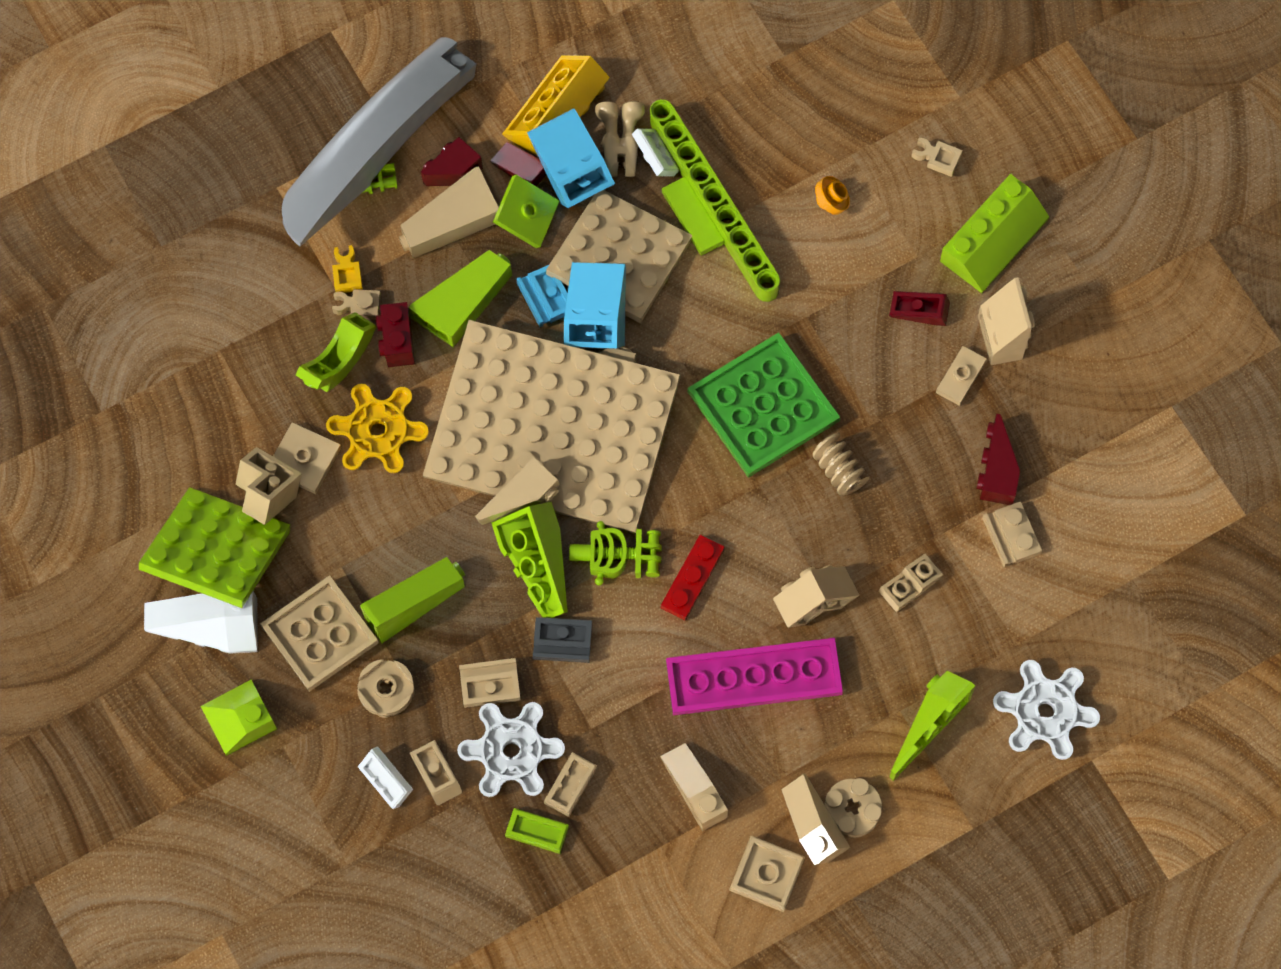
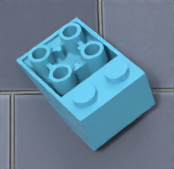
[527,108,615,208]
[564,262,626,349]

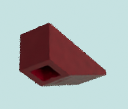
[976,413,1020,505]

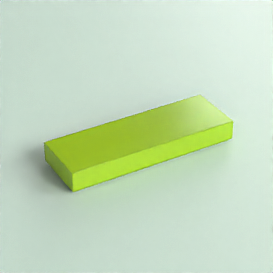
[662,177,724,256]

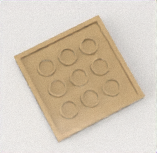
[546,190,692,323]

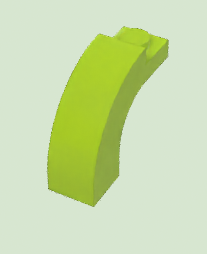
[296,312,377,392]

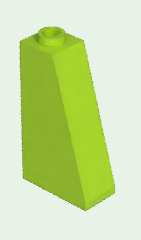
[408,250,512,348]
[360,557,465,643]

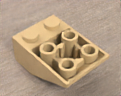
[978,277,1035,365]

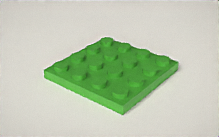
[687,332,840,478]

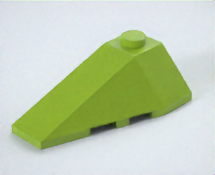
[491,502,568,618]
[889,671,975,781]

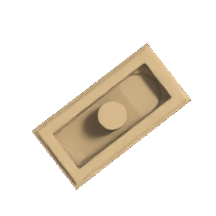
[409,740,462,805]

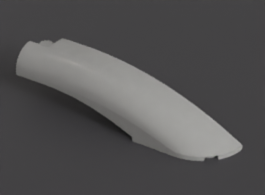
[282,37,477,246]

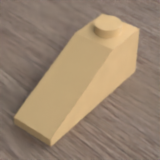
[475,457,560,525]
[660,743,728,831]
[781,774,850,865]

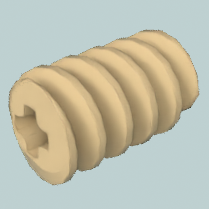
[813,432,869,496]

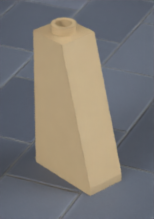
[399,166,499,259]

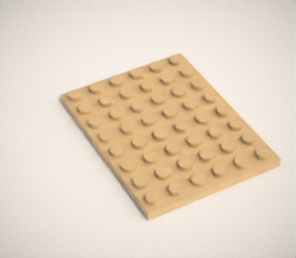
[423,320,680,534]

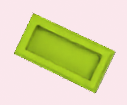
[505,808,569,854]

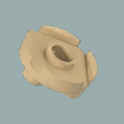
[357,659,415,718]
[825,778,882,838]

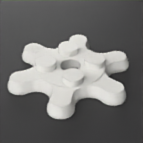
[993,660,1100,760]
[457,702,565,797]

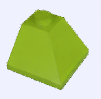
[201,680,277,756]

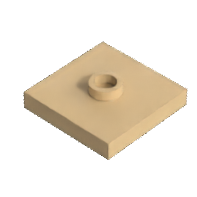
[273,423,342,494]
[729,836,805,912]

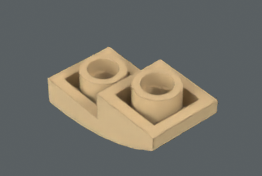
[879,554,943,612]

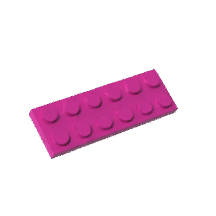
[666,638,843,716]

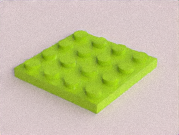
[139,487,290,608]

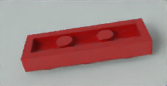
[661,535,725,621]

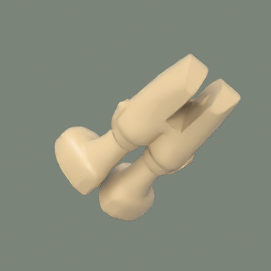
[595,102,645,177]

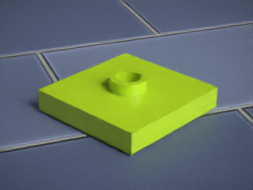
[493,175,559,248]

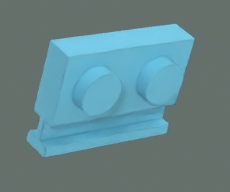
[517,265,568,327]

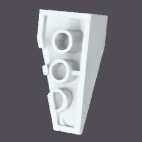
[144,591,258,654]

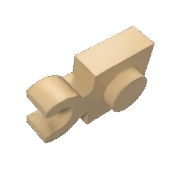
[912,138,963,177]
[332,289,381,320]

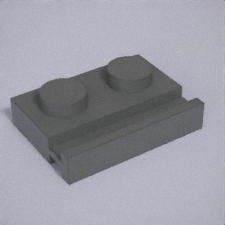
[533,617,592,663]

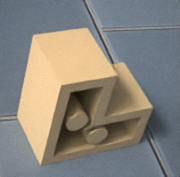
[235,447,302,525]
[773,565,859,628]

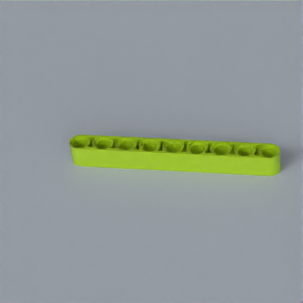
[650,99,780,302]

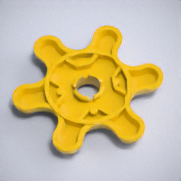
[326,384,429,474]

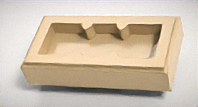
[936,346,987,406]
[544,752,597,817]

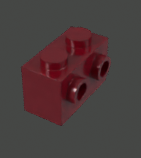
[376,302,415,367]

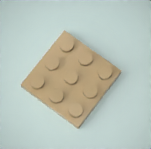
[260,575,379,692]

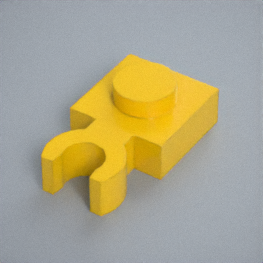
[332,245,363,293]

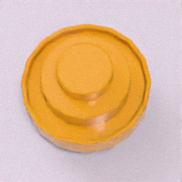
[815,176,850,215]

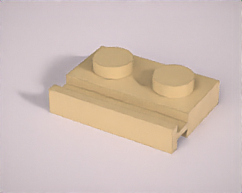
[982,501,1042,568]
[459,658,521,708]

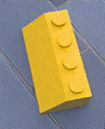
[502,55,610,156]

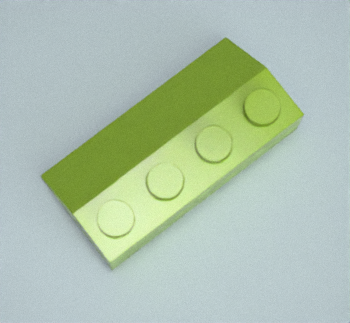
[940,174,1049,293]

